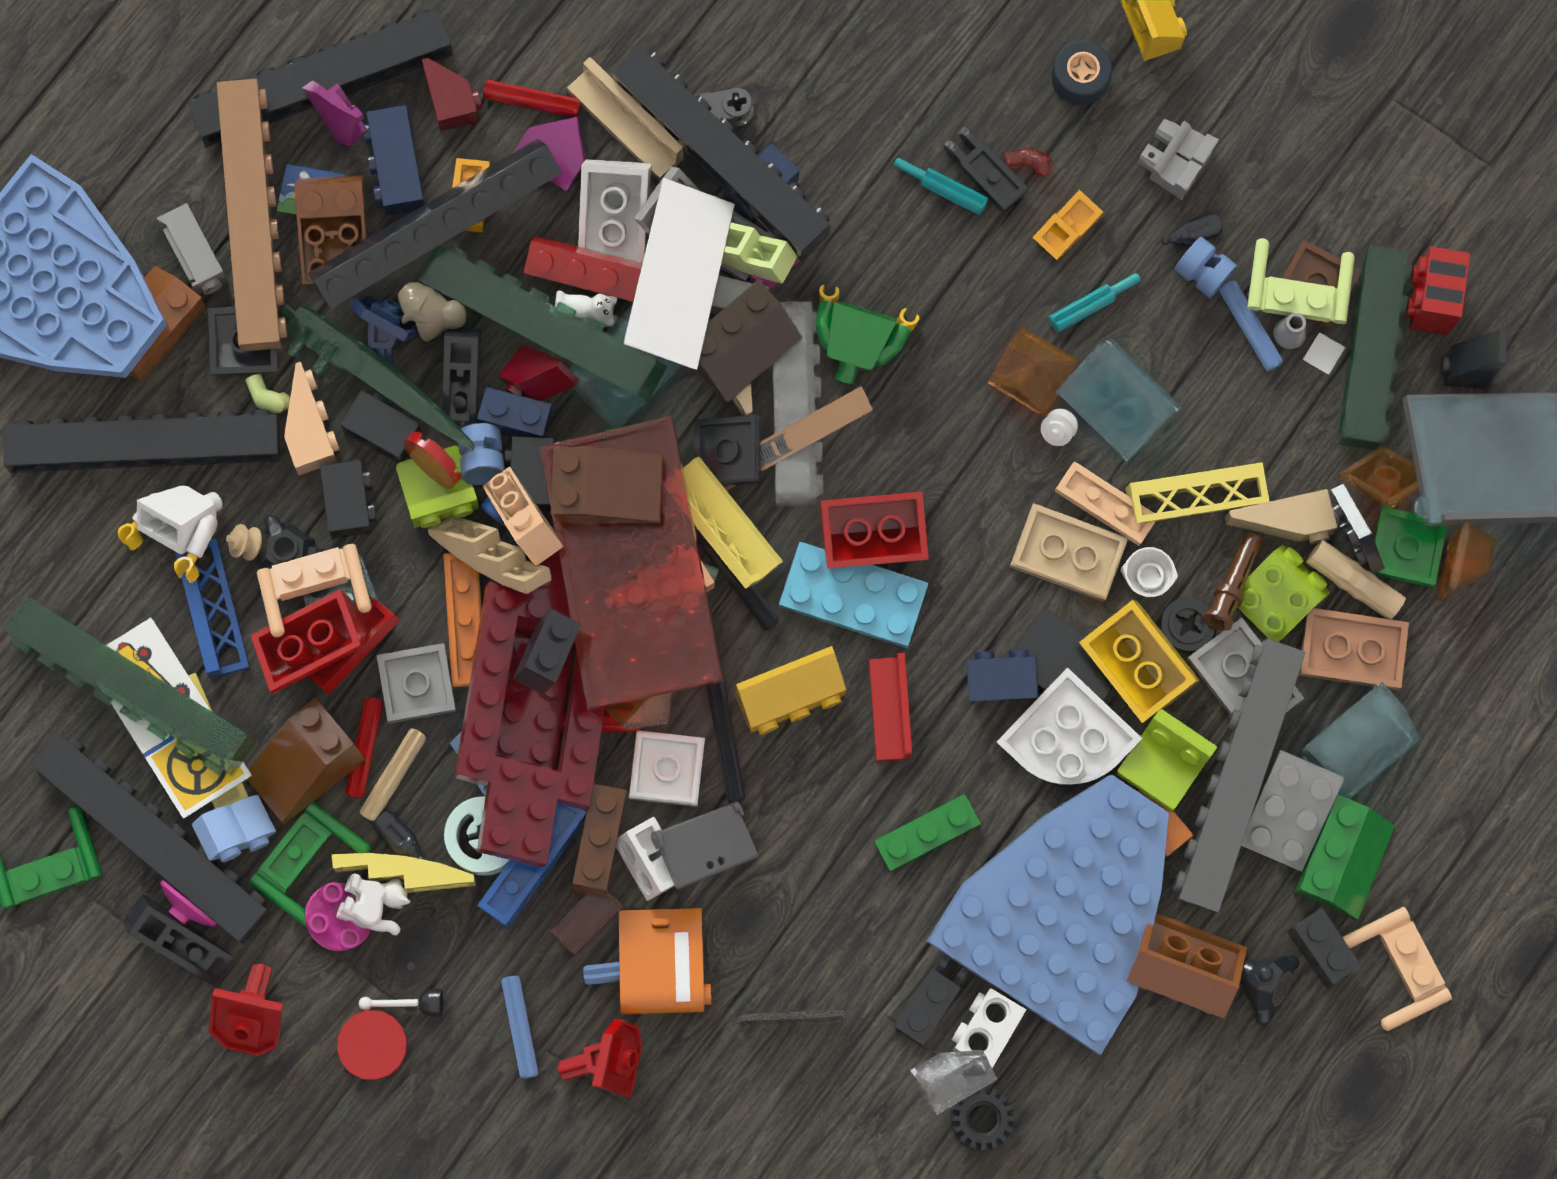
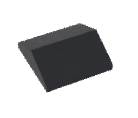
[208,307,279,376]

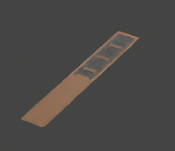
[723,386,873,491]

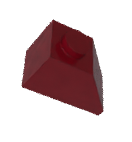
[422,58,482,132]
[498,345,580,401]

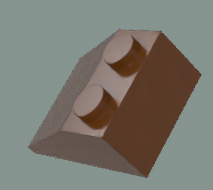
[551,447,663,524]
[247,697,365,825]

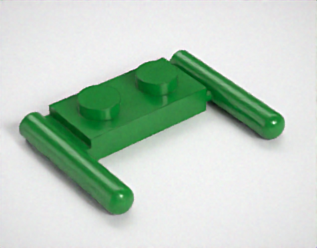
[249,802,371,927]
[0,806,102,909]

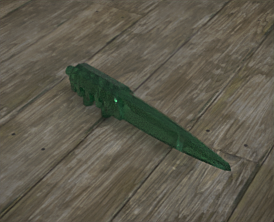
[280,304,475,451]

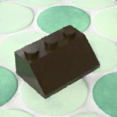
[695,280,803,404]

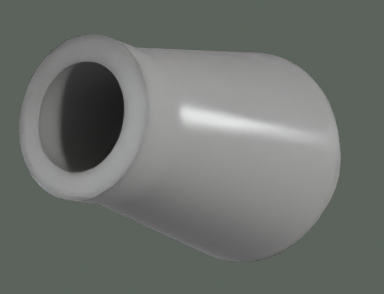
[1273,313,1306,349]

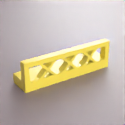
[662,457,783,589]
[1126,462,1269,524]

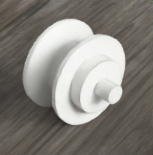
[1041,409,1078,446]

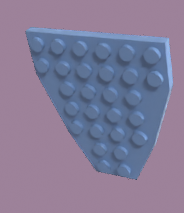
[0,154,168,378]
[926,775,1169,1055]

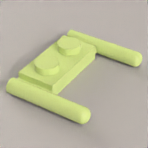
[1247,238,1355,324]

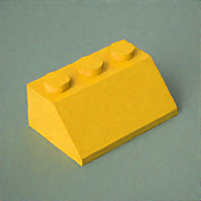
[1120,0,1187,61]
[1079,600,1200,723]
[735,646,846,735]

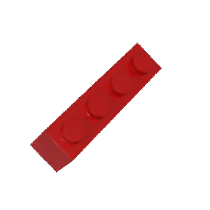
[524,236,643,302]

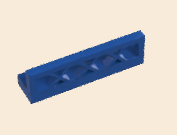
[175,538,250,679]
[477,803,587,930]

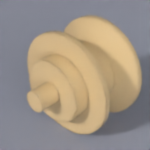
[226,524,262,561]

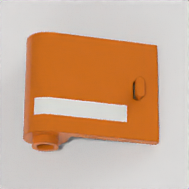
[619,908,711,1014]

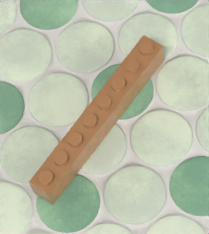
[217,79,287,351]

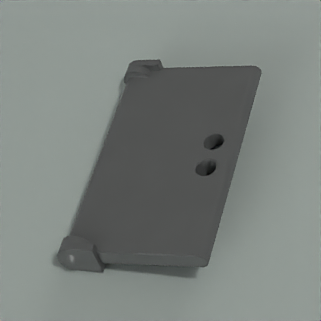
[651,801,758,889]

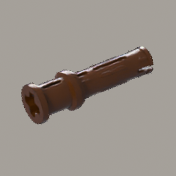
[1203,533,1264,631]

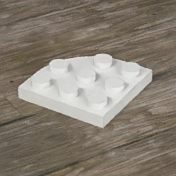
[997,668,1142,784]

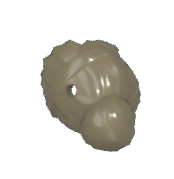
[398,282,467,342]

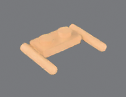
[257,544,371,637]
[1342,907,1452,1031]

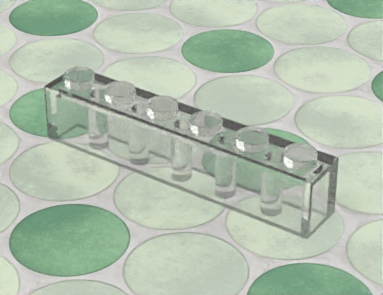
[772,301,823,506]

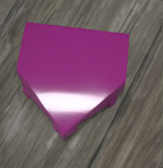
[302,80,368,146]
[513,117,588,191]

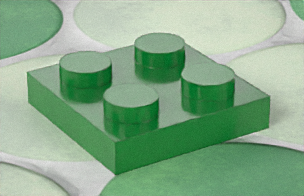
[1368,506,1447,588]

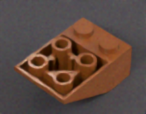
[294,175,368,285]

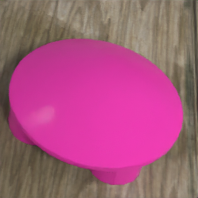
[305,882,371,951]

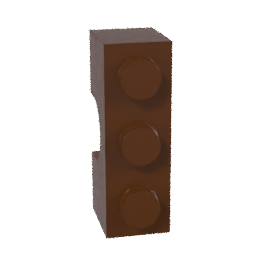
[572,784,626,899]

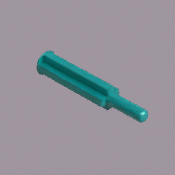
[894,158,989,216]
[1048,273,1141,333]

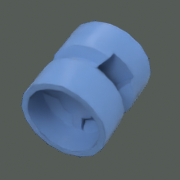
[1174,236,1238,299]
[457,423,505,485]

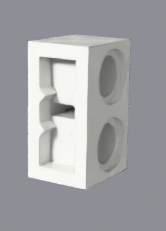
[616,817,675,901]
[951,988,1026,1072]

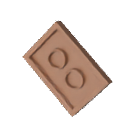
[1298,608,1409,691]

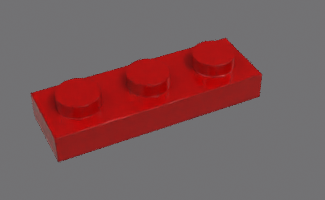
[307,598,399,695]

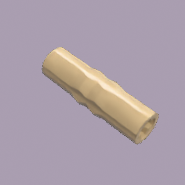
[1306,540,1406,619]

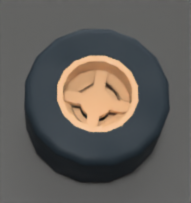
[1051,40,1113,105]

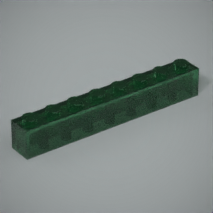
[418,245,667,403]
[4,596,256,777]

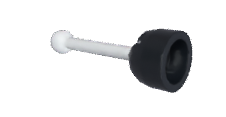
[359,988,444,1017]

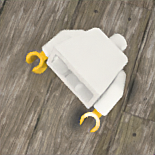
[118,486,222,583]

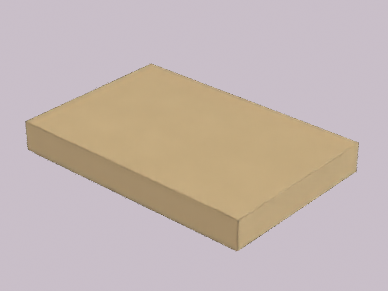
[1010,503,1128,602]

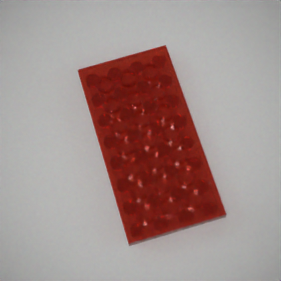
[540,416,724,711]

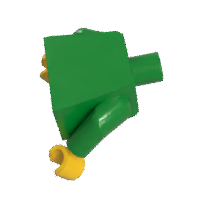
[815,285,919,384]

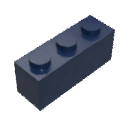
[364,105,424,216]

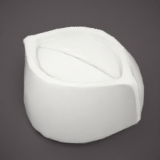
[1120,547,1178,597]

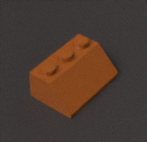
[129,266,206,383]
[1127,913,1247,1018]

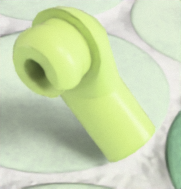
[245,374,290,414]

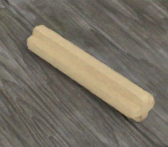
[360,728,426,822]

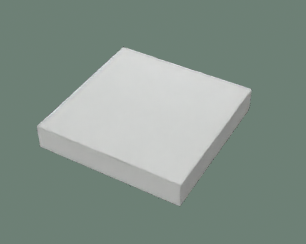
[629,731,705,807]

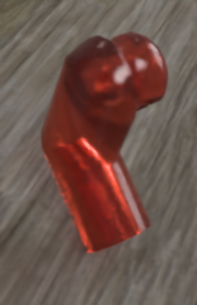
[1004,147,1053,176]

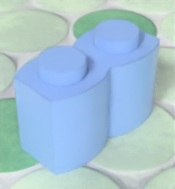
[192,795,276,862]

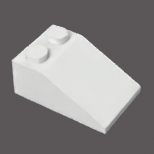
[578,159,652,263]

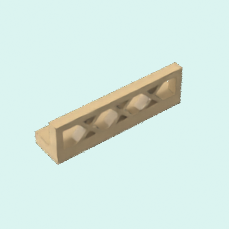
[567,57,683,182]

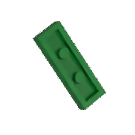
[873,794,981,873]

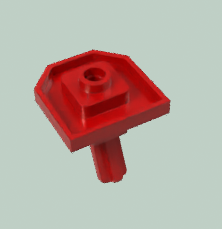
[208,963,283,1056]
[557,1019,642,1098]

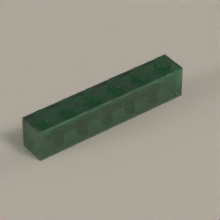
[1336,245,1412,451]

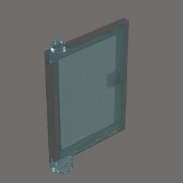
[1402,393,1557,526]

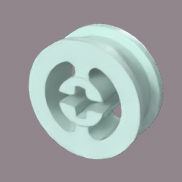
[444,797,510,876]

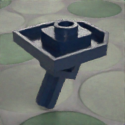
[351,295,420,380]

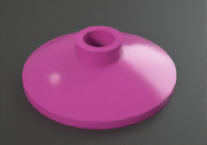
[160,880,217,927]

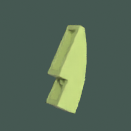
[721,223,798,284]

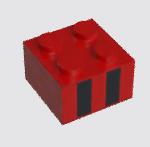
[1405,247,1470,335]

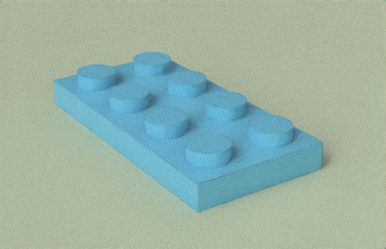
[779,542,928,648]

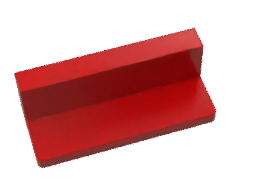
[868,653,912,762]

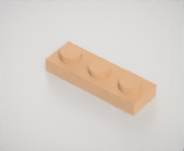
[1055,461,1156,546]

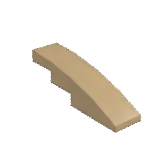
[428,516,551,594]

